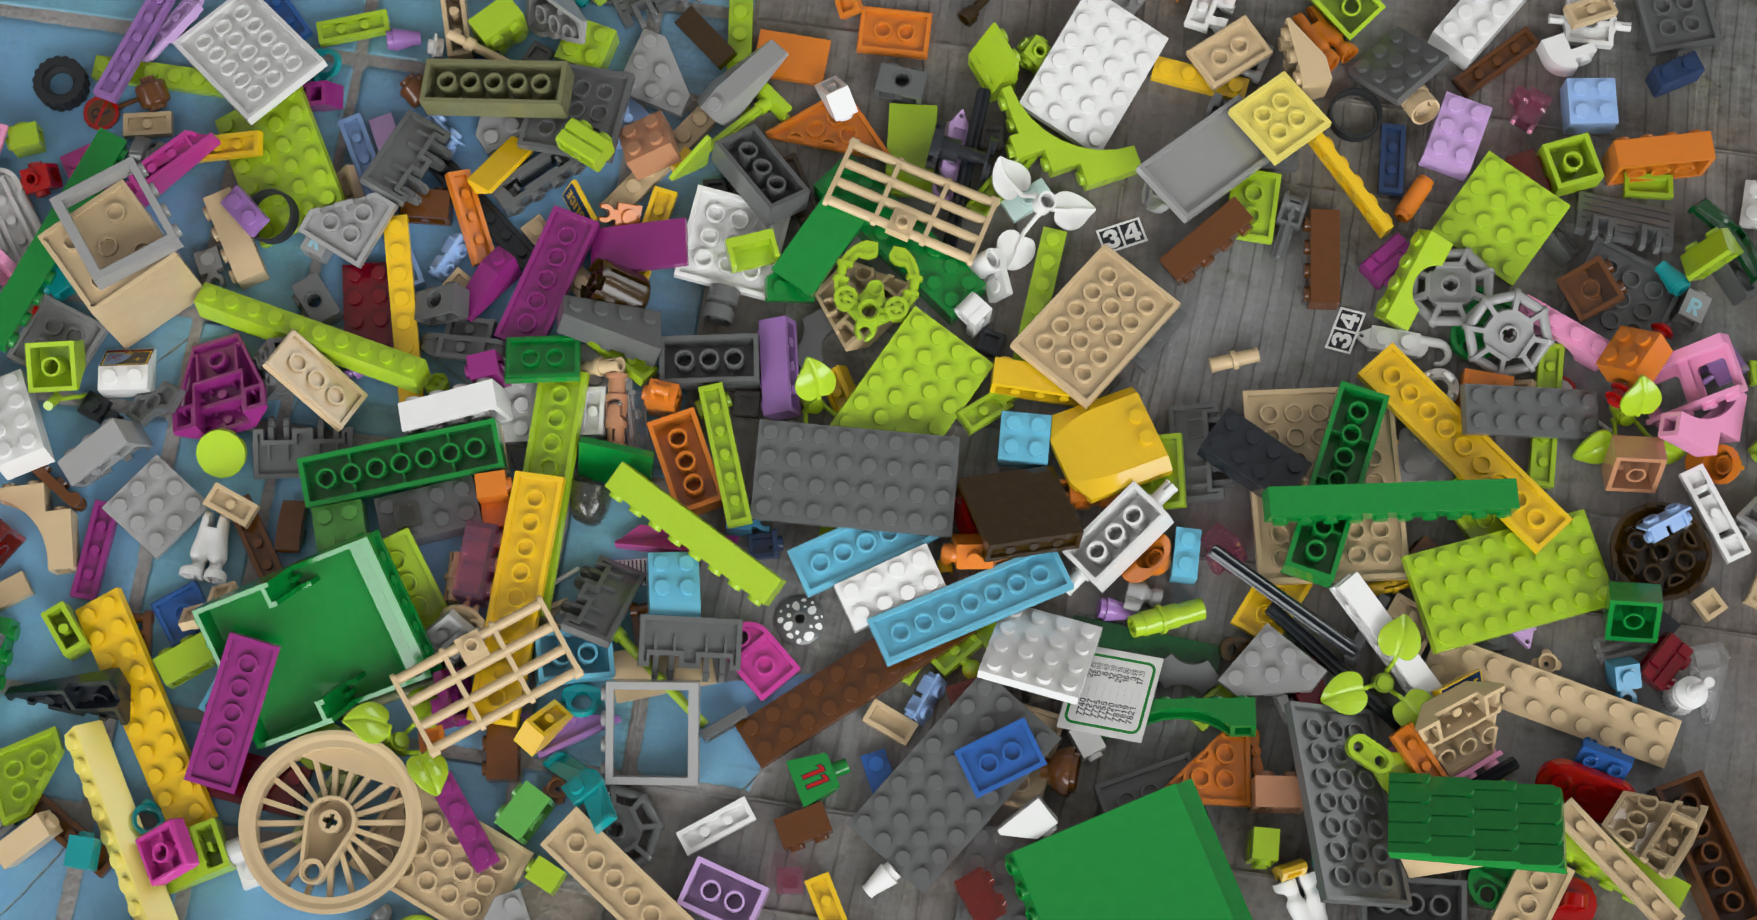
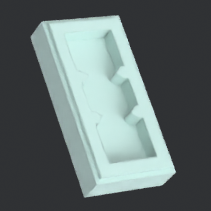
[1001,178,1051,224]

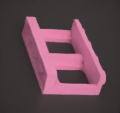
[1645,333,1749,429]

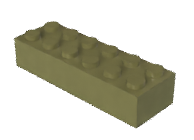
[419,58,575,119]

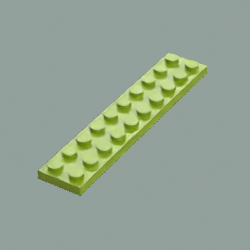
[523,372,590,618]

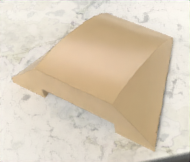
[814,262,910,352]
[1415,681,1505,777]
[1601,791,1709,879]

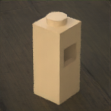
[0,810,63,870]

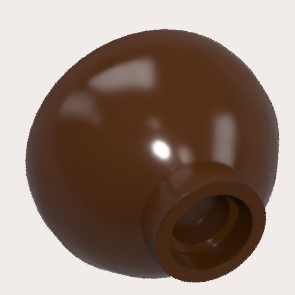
[1040,746,1081,798]

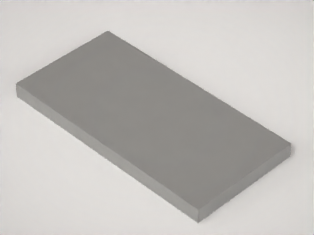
[1135,94,1270,224]

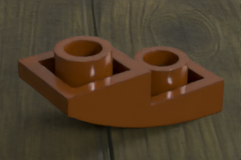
[275,500,309,553]

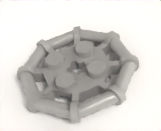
[1413,247,1496,328]
[1462,288,1555,376]

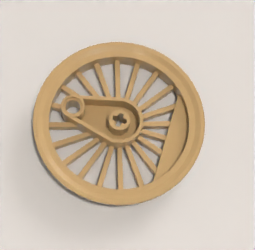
[238,730,423,914]

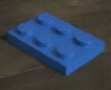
[954,717,1047,798]

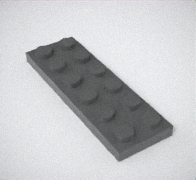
[1460,383,1599,440]

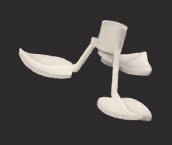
[992,156,1096,271]

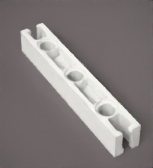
[1329,572,1442,698]

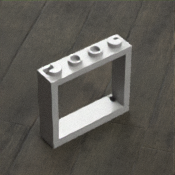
[49,156,184,290]
[601,679,701,786]

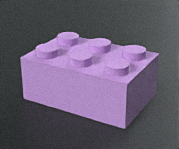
[1418,92,1493,182]
[677,856,770,920]

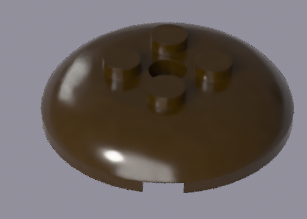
[1610,502,1712,601]

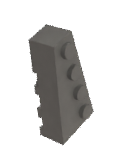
[557,295,661,368]

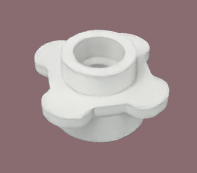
[427,33,444,58]

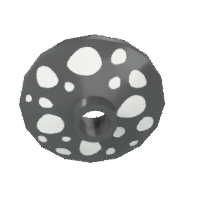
[775,596,825,646]

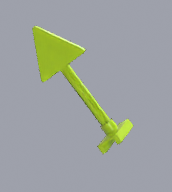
[669,83,792,181]

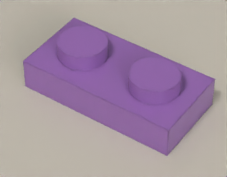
[220,185,270,237]

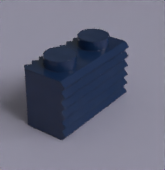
[1645,50,1705,98]

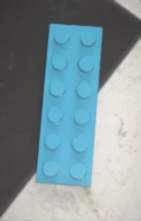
[787,528,942,598]

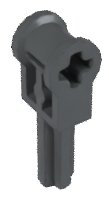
[1271,191,1309,261]

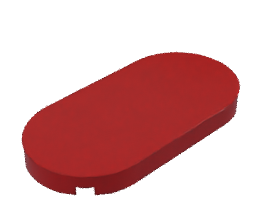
[1535,758,1636,824]

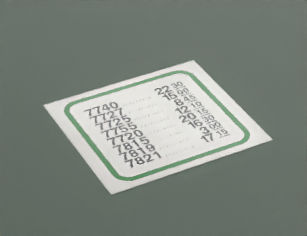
[1056,647,1164,743]

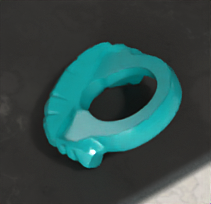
[312,48,342,82]
[561,683,604,718]
[131,798,165,835]

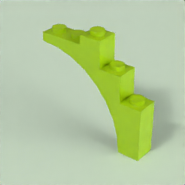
[997,85,1141,191]

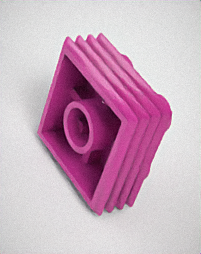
[135,817,199,886]

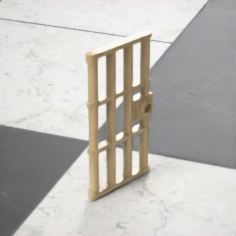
[822,137,1000,267]
[389,595,585,758]

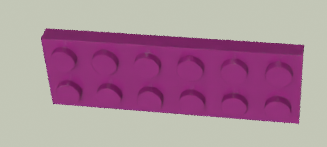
[494,205,600,342]
[184,631,281,794]

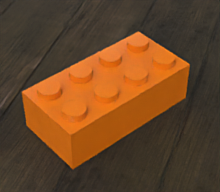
[1601,129,1716,186]
[646,407,723,515]

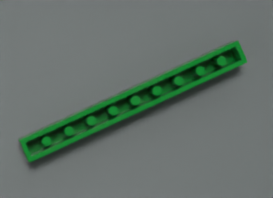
[0,127,129,353]
[1262,478,1520,526]

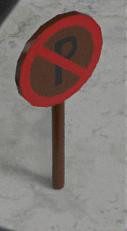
[83,96,139,130]

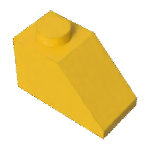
[513,699,573,756]

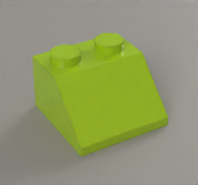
[1680,227,1744,281]
[25,340,86,393]

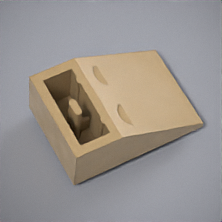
[1277,17,1332,100]

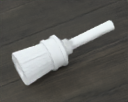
[1662,676,1715,716]

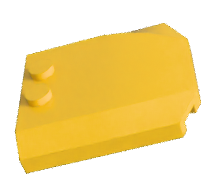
[1050,386,1172,504]

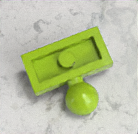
[931,634,983,680]

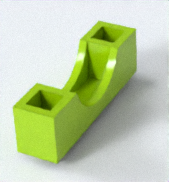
[1373,229,1453,331]

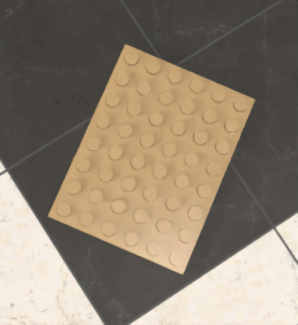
[1241,386,1409,585]

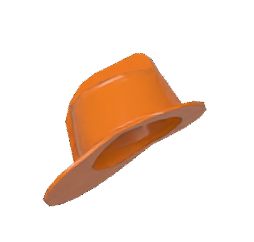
[1685,444,1745,485]
[1121,534,1172,583]

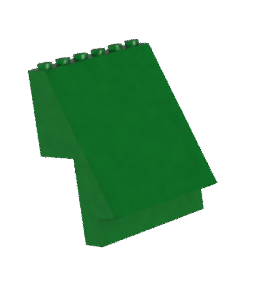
[192,529,443,750]
[1004,778,1253,920]

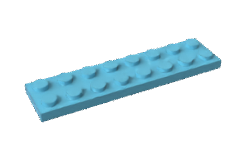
[867,552,1074,667]

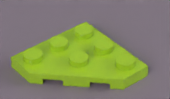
[0,726,65,827]

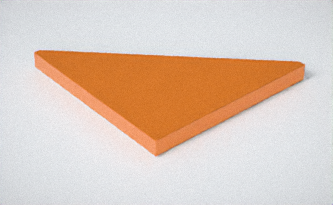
[765,100,891,160]
[1162,732,1251,808]

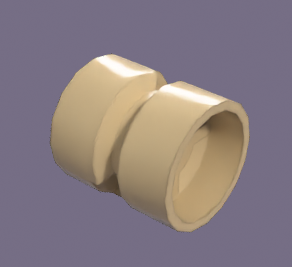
[1401,84,1440,125]

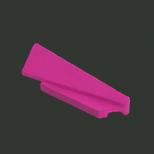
[126,130,221,208]
[615,524,739,553]

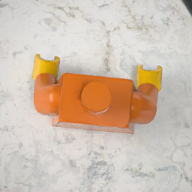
[937,534,1011,574]

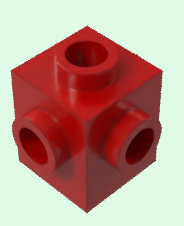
[19,161,64,198]

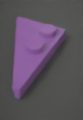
[521,712,622,760]

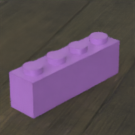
[757,315,801,421]

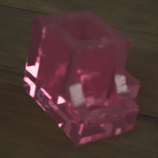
[1508,85,1553,135]
[1201,523,1248,576]

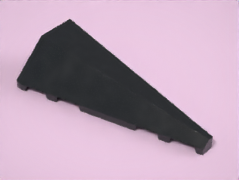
[4,667,131,725]

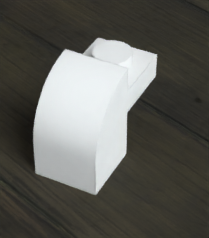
[1536,33,1597,77]

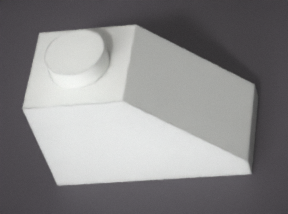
[814,75,858,121]

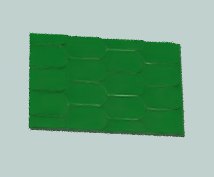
[1388,773,1567,878]

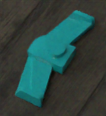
[542,751,618,834]

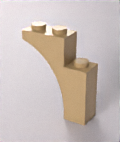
[0,480,80,575]

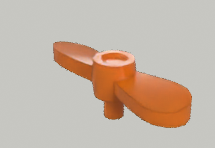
[1251,729,1263,775]

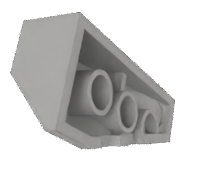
[525,0,587,44]
[696,39,789,128]

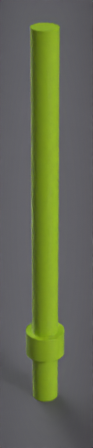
[613,626,709,729]

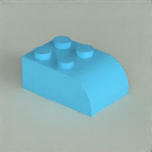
[646,552,701,617]
[533,630,616,687]

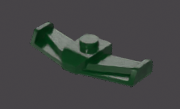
[1687,198,1757,285]

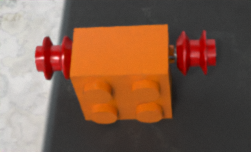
[1595,322,1674,409]

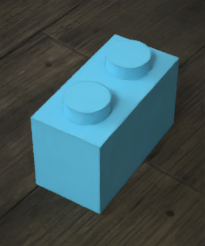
[1169,527,1202,585]

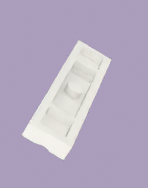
[1678,463,1751,565]

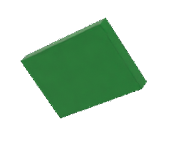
[504,335,581,384]
[578,436,655,483]

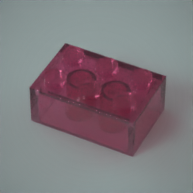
[452,520,503,608]

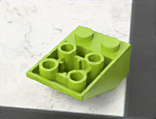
[968,22,1021,103]
[165,817,237,896]

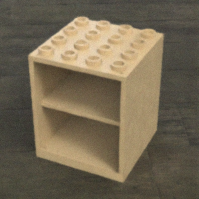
[37,179,202,349]

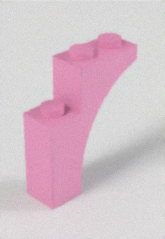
[1658,393,1747,457]

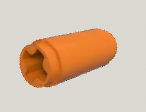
[1393,174,1434,223]

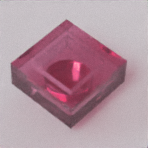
[777,867,803,895]

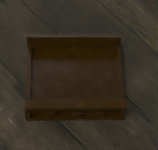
[955,465,1084,562]

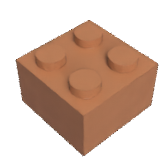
[619,110,682,181]
[1601,435,1668,493]
[1248,771,1304,814]

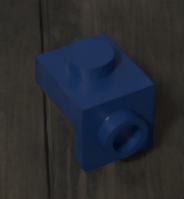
[747,529,784,560]

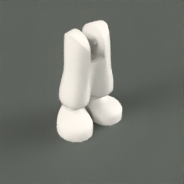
[179,511,231,584]
[1272,870,1328,920]

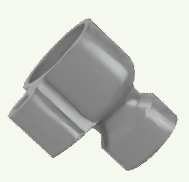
[1123,581,1164,612]

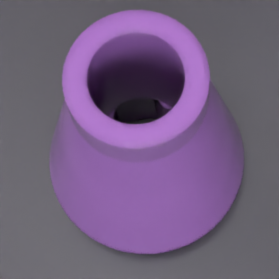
[386,28,421,52]
[1096,596,1135,621]

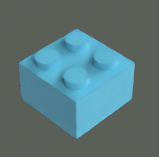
[997,411,1052,469]

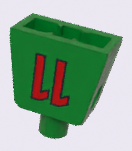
[786,753,850,808]

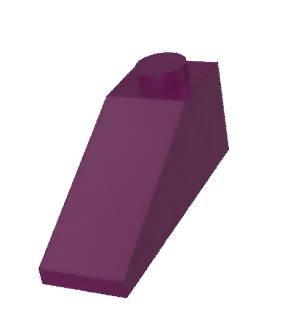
[302,80,344,112]
[465,246,522,323]

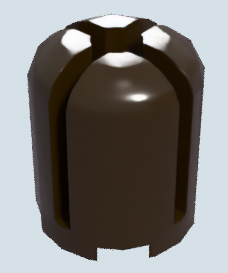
[580,258,651,309]

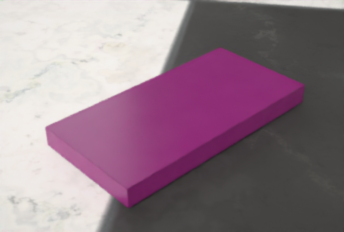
[591,218,689,272]

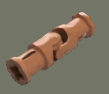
[605,372,628,446]

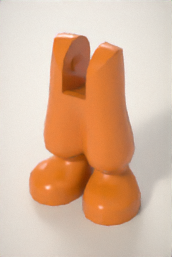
[1292,5,1359,71]

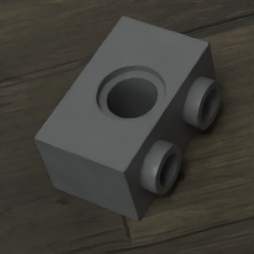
[874,62,928,105]
[291,271,344,326]
[414,282,470,327]

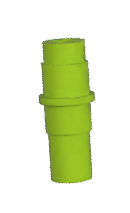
[1127,598,1206,638]

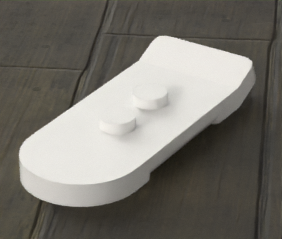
[0,168,42,265]

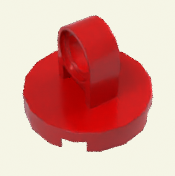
[1552,877,1597,920]

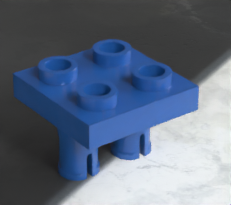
[1572,737,1634,780]

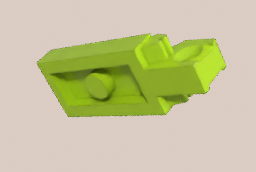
[956,392,1019,436]

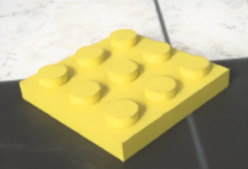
[1228,71,1332,166]

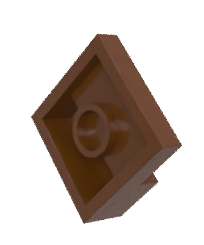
[1556,255,1628,323]

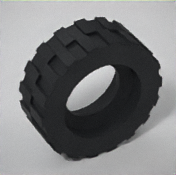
[32,55,91,112]

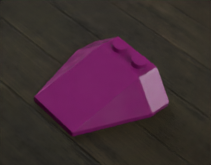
[172,333,268,440]

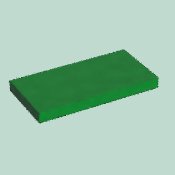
[771,192,867,298]

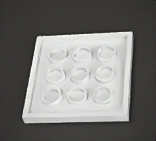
[674,185,791,301]
[977,608,1103,705]

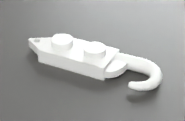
[1356,325,1452,367]

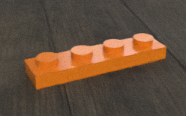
[444,169,494,267]

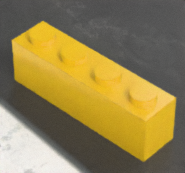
[989,356,1080,407]

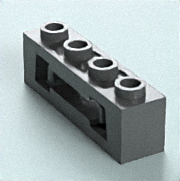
[491,152,586,218]

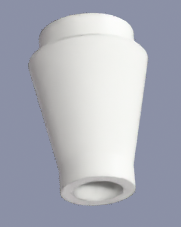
[862,861,901,898]

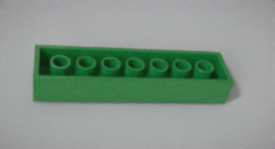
[814,155,986,326]
[1280,380,1390,588]
[297,418,508,510]

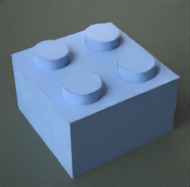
[1560,78,1619,134]

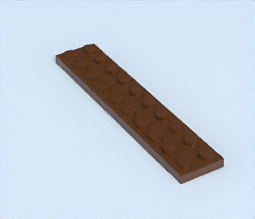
[735,630,977,769]

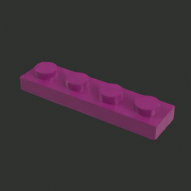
[70,500,118,601]
[434,771,501,874]

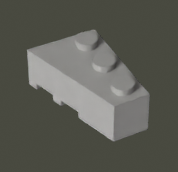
[57,418,154,488]

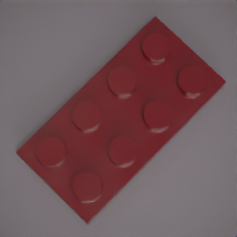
[342,262,394,348]
[206,753,314,820]

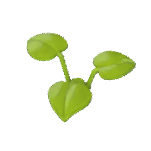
[795,357,844,423]
[1572,374,1686,465]
[1320,614,1433,726]
[342,687,448,797]

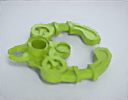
[833,240,923,342]

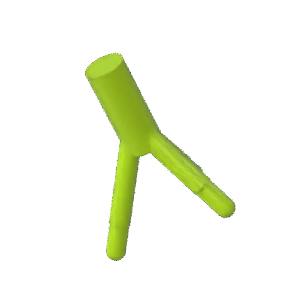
[43,391,88,410]

